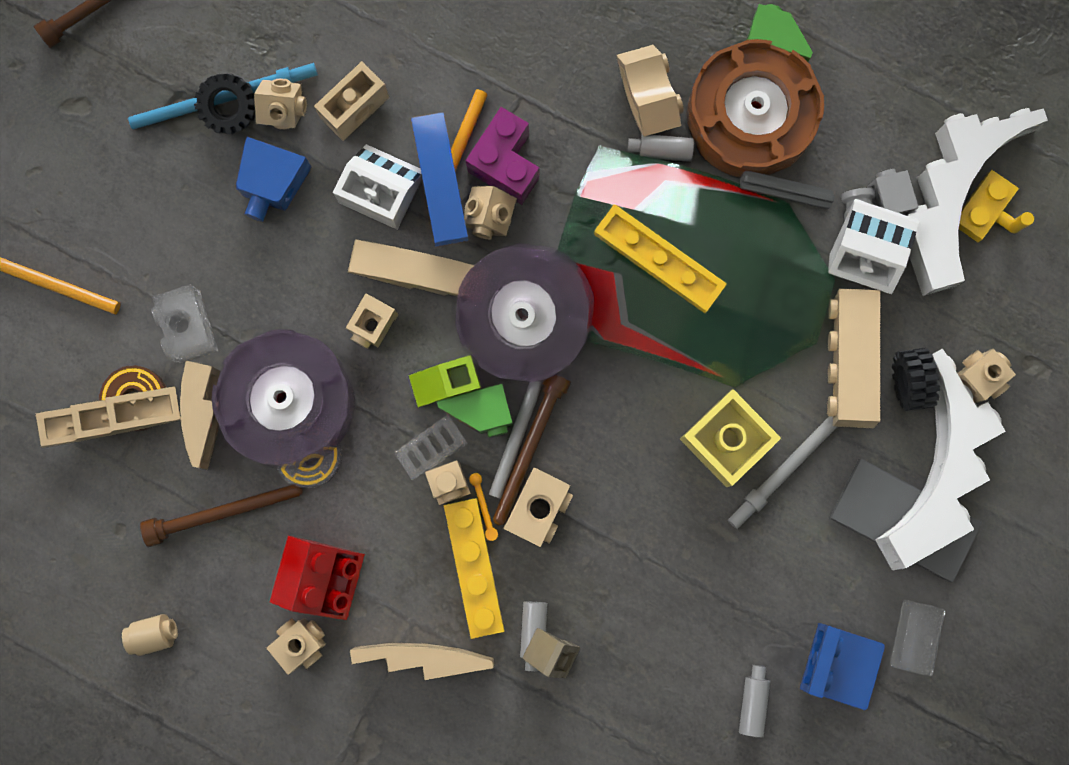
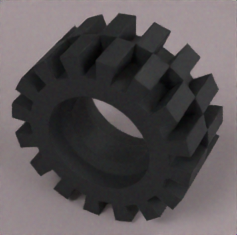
[194,73,256,134]
[892,348,940,411]

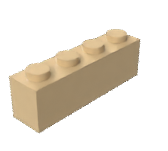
[827,289,880,428]

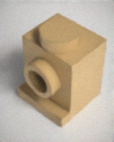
[346,294,398,349]
[425,461,471,505]

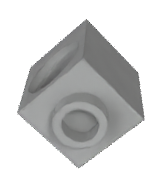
[867,169,919,216]

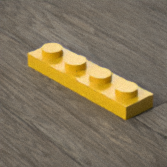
[594,204,727,313]
[444,498,505,639]

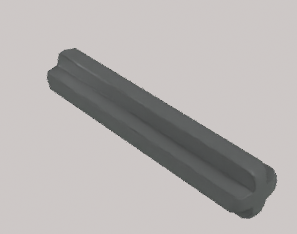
[740,171,835,209]

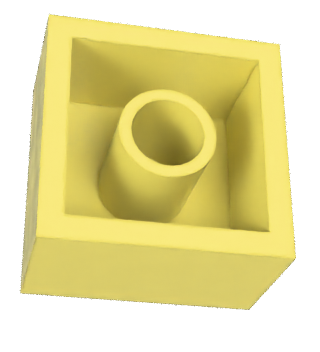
[680,389,781,487]

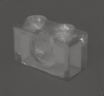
[152,284,218,364]

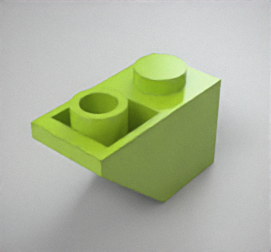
[408,355,482,407]

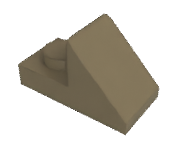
[523,628,581,678]

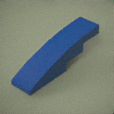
[411,113,468,247]

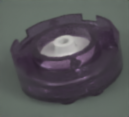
[455,243,594,382]
[212,330,355,469]

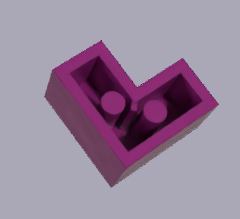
[465,107,539,205]

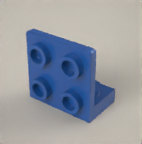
[800,623,885,710]

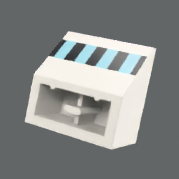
[333,144,422,230]
[828,199,919,294]

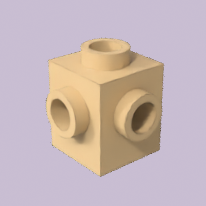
[254,79,307,129]
[464,186,517,239]
[957,349,1016,403]
[267,618,326,675]

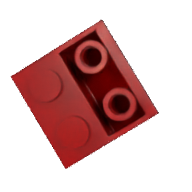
[270,536,365,620]

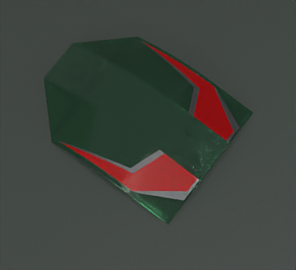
[549,146,835,388]

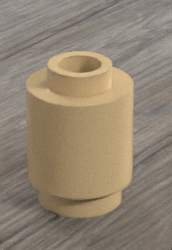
[122,614,178,656]

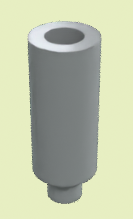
[628,134,694,162]
[520,601,548,671]
[739,665,770,737]

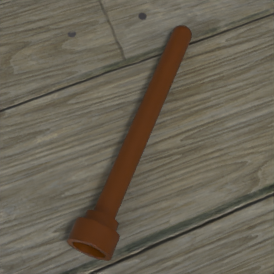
[33,0,112,48]
[493,372,571,525]
[140,484,303,547]

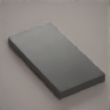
[829,459,982,582]

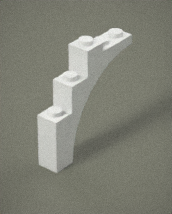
[907,108,1048,296]
[875,349,1006,570]

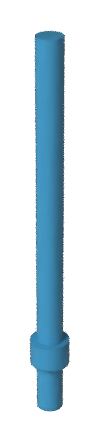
[128,63,318,130]

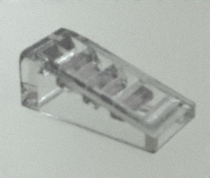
[394,414,468,481]

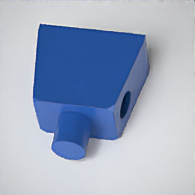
[236,137,311,222]

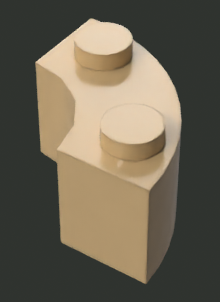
[617,45,684,137]

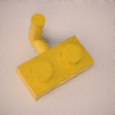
[959,170,1034,242]

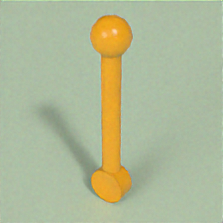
[469,473,498,541]

